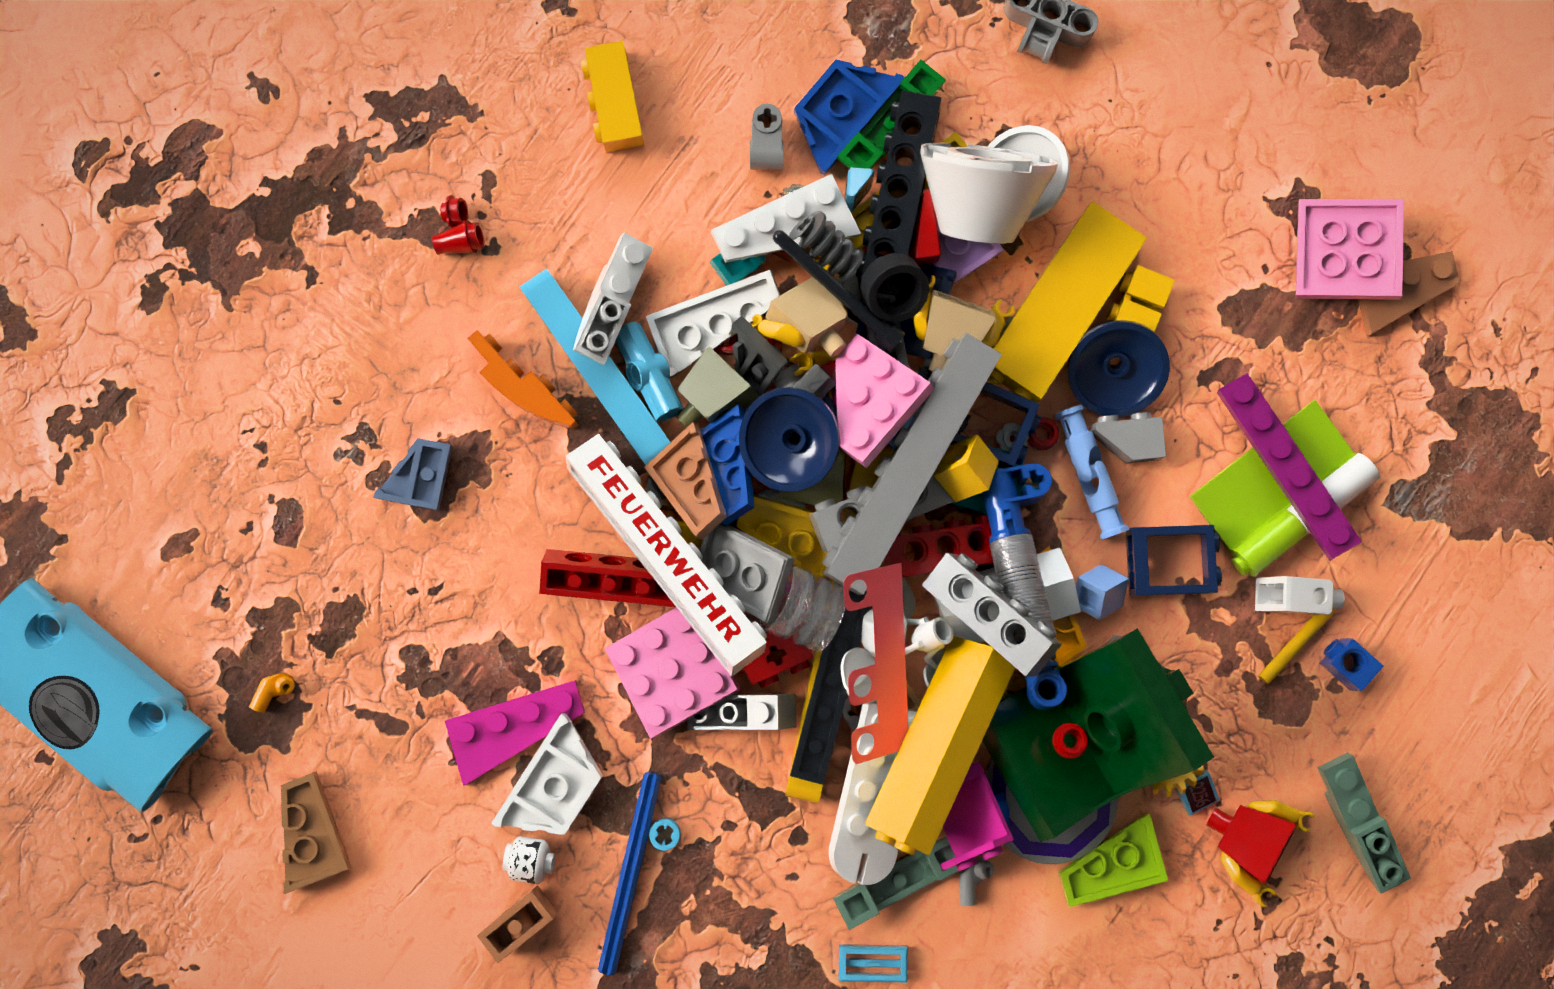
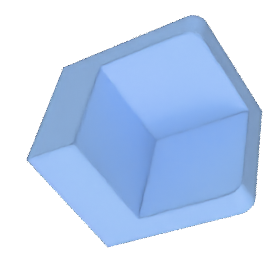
[1076,565,1129,620]

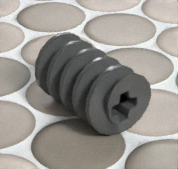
[789,211,863,285]

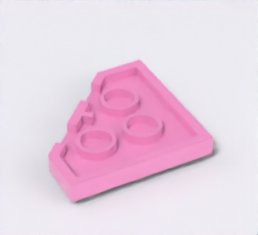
[835,334,934,468]

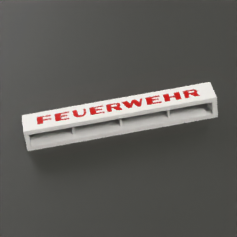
[565,434,767,677]

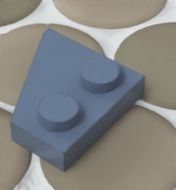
[373,438,453,511]

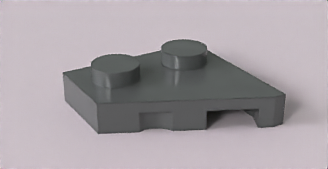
[731,316,788,396]

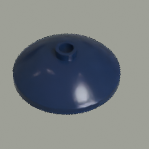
[1067,320,1170,417]
[739,387,840,492]

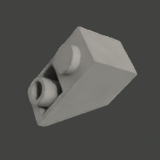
[1089,412,1166,463]

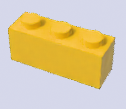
[581,40,644,153]

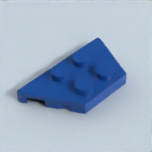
[794,59,905,176]

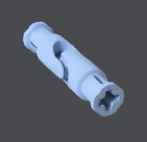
[1054,404,1130,540]

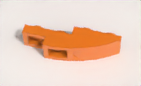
[467,330,579,429]

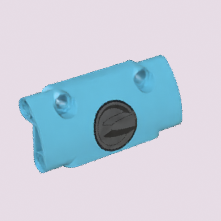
[0,578,213,813]

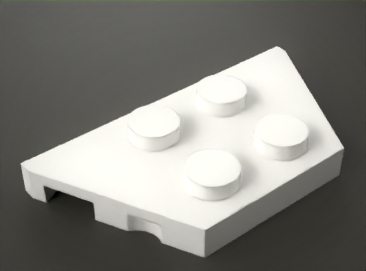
[491,712,603,835]

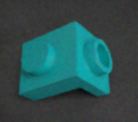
[709,253,766,286]

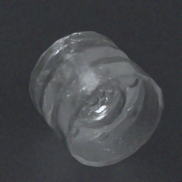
[760,564,845,652]

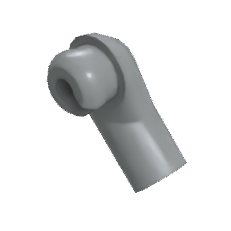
[959,858,994,906]

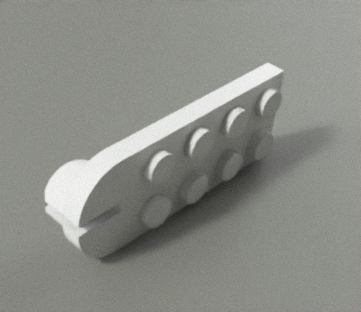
[829,702,917,885]

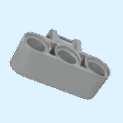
[1003,0,1098,64]

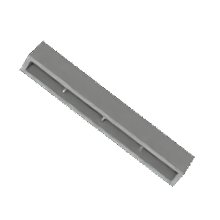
[822,333,1002,595]

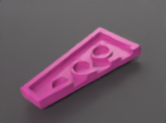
[445,680,585,786]

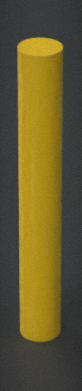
[1258,609,1336,685]

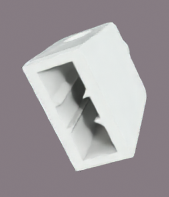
[1255,576,1345,615]

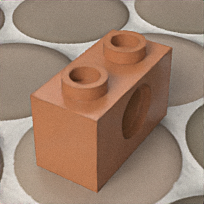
[477,885,558,963]

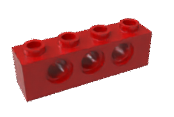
[879,516,994,578]
[539,549,676,607]

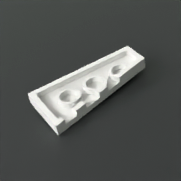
[711,174,861,263]
[646,270,780,379]

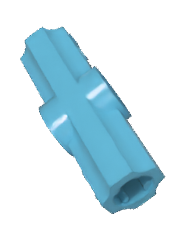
[615,321,684,423]

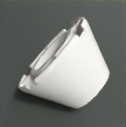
[920,143,1058,244]

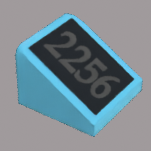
[845,167,874,214]
[1175,770,1219,816]

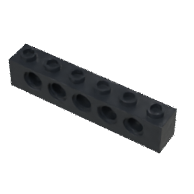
[856,90,941,297]

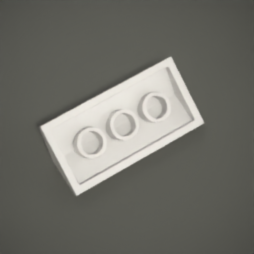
[934,548,1081,643]

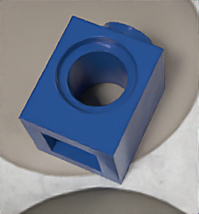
[1320,638,1384,691]

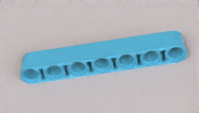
[520,268,671,465]

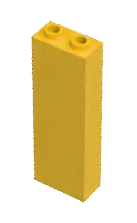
[987,201,1147,403]
[865,636,1015,856]

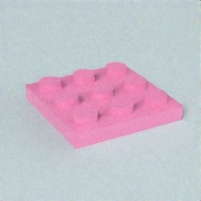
[1295,199,1404,300]
[605,607,740,739]

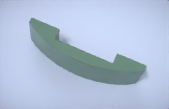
[833,836,958,930]

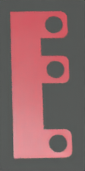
[843,563,909,764]

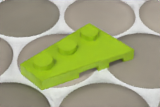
[1058,813,1168,907]

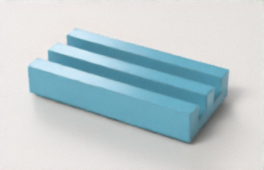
[838,944,908,983]

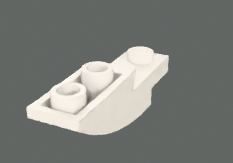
[573,232,653,365]

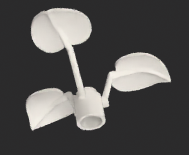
[841,578,953,705]

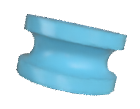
[649,818,681,851]

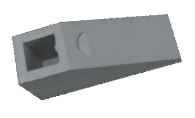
[687,693,796,730]

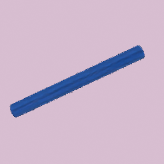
[598,772,662,975]

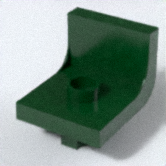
[982,628,1214,842]

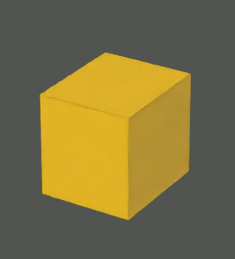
[934,434,999,502]

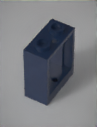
[949,382,1041,469]
[1126,525,1222,596]

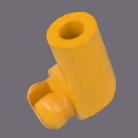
[249,673,295,713]

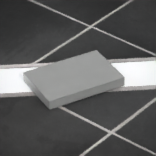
[700,523,795,623]

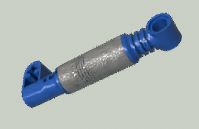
[982,464,1067,710]

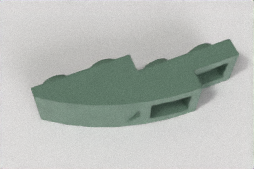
[1317,752,1411,894]

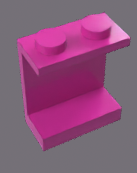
[940,762,1014,871]

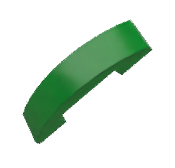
[837,59,946,169]

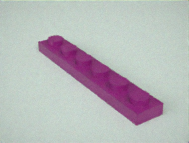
[1217,373,1362,561]

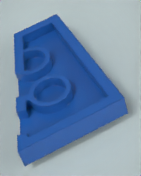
[701,404,754,526]

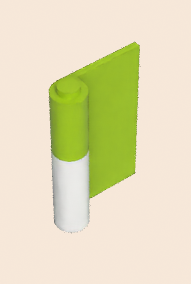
[1189,400,1380,577]

